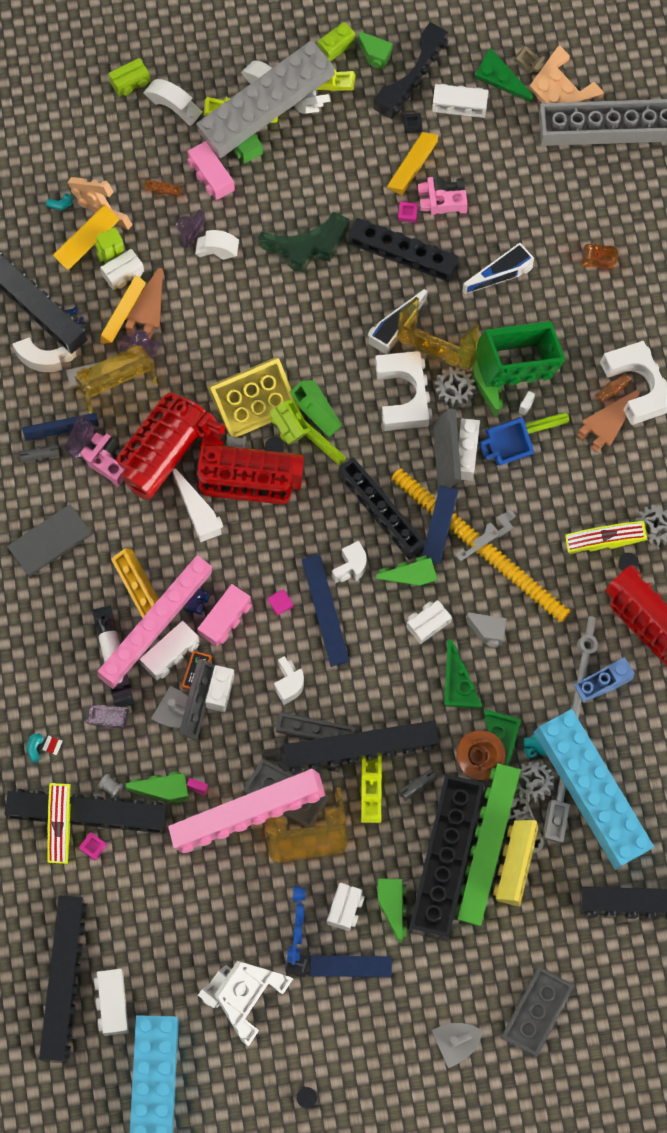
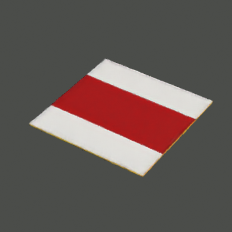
[42,736,62,755]

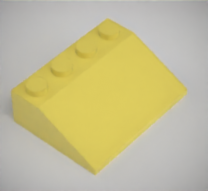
[207,358,300,437]
[493,820,538,907]

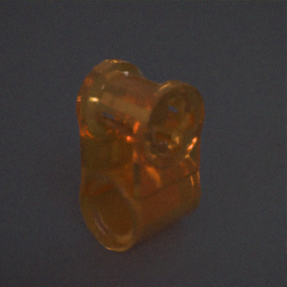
[582,243,618,269]

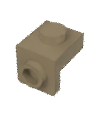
[513,46,545,74]

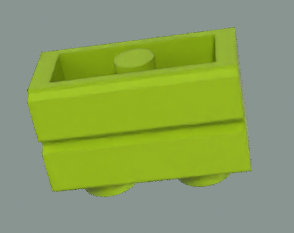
[317,22,355,62]
[108,58,150,97]
[95,227,125,264]
[269,399,311,444]

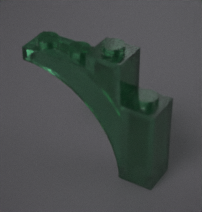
[258,212,349,273]

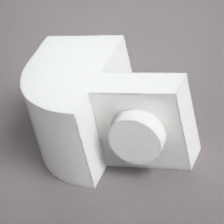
[294,90,330,114]
[195,230,239,260]
[332,541,366,583]
[274,656,304,705]
[198,965,231,1008]

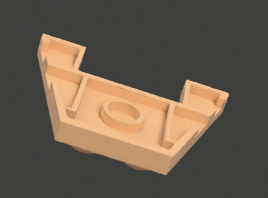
[529,45,604,103]
[67,177,132,230]

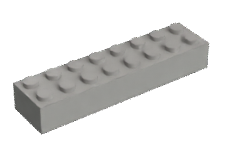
[196,40,335,158]
[539,99,667,146]

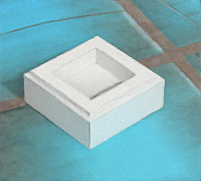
[519,391,535,416]

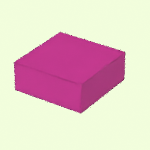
[398,201,418,223]
[267,589,294,616]
[187,778,209,796]
[79,832,107,861]

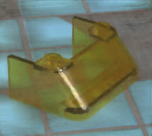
[398,297,479,371]
[75,345,157,414]
[264,787,348,863]

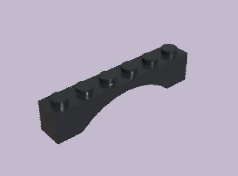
[373,22,449,119]

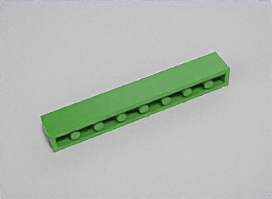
[454,763,521,927]

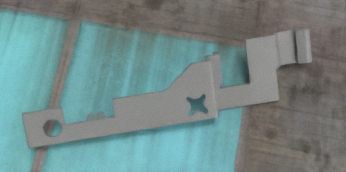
[455,509,516,561]

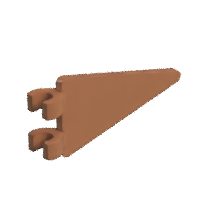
[125,268,163,340]
[577,390,640,453]

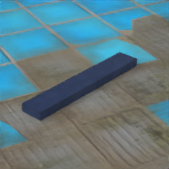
[302,554,349,667]

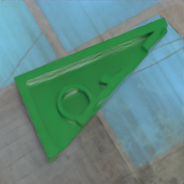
[475,48,533,103]
[444,639,482,709]
[484,709,521,766]

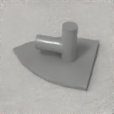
[151,686,188,728]
[431,1023,483,1068]

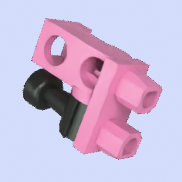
[418,177,468,215]
[80,433,133,487]

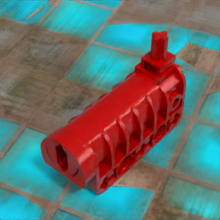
[116,393,226,501]
[198,432,305,504]
[605,565,667,666]

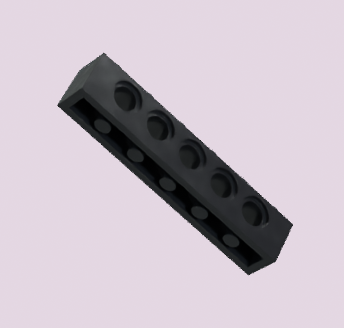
[348,218,459,282]
[338,457,425,560]

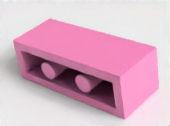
[187,141,235,200]
[197,584,252,647]

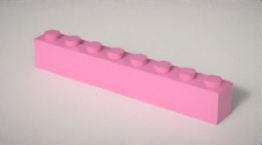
[98,555,212,689]
[168,769,326,853]

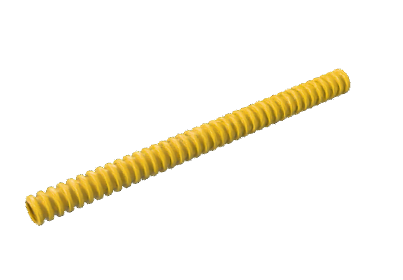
[391,468,570,623]

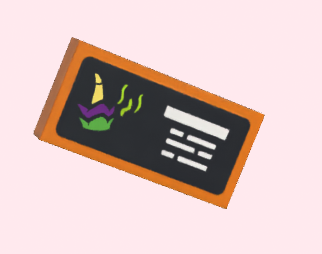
[181,651,212,690]

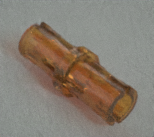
[144,179,182,197]
[595,373,631,404]

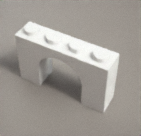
[600,341,667,425]
[375,351,432,431]

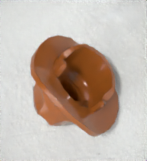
[457,730,505,780]

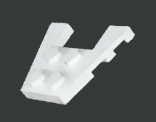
[214,961,293,1046]

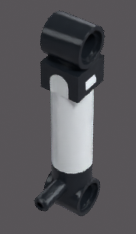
[92,605,135,710]

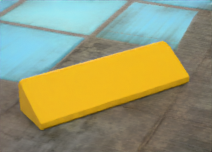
[387,132,438,196]
[53,204,120,270]
[100,275,146,344]
[111,548,159,618]

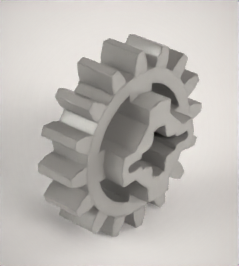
[435,367,475,407]
[635,505,667,547]
[515,761,555,803]

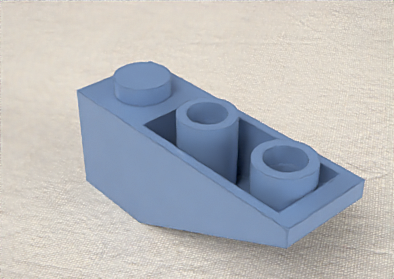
[574,657,635,702]

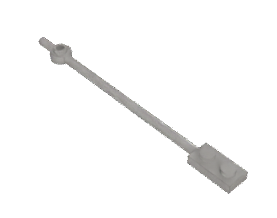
[542,616,598,844]

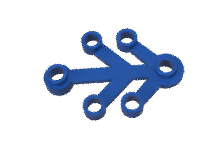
[287,885,306,965]

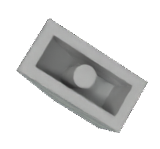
[467,612,507,647]

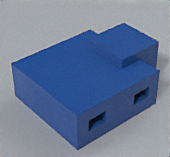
[478,417,535,466]

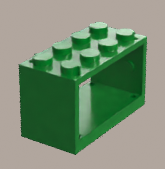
[472,321,566,387]

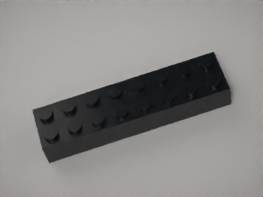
[409,774,484,942]

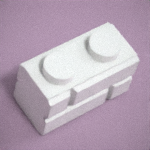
[100,249,144,290]
[406,600,452,644]
[205,666,235,712]
[327,883,365,931]

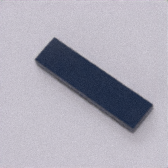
[22,413,99,441]
[422,485,459,564]
[310,956,392,978]

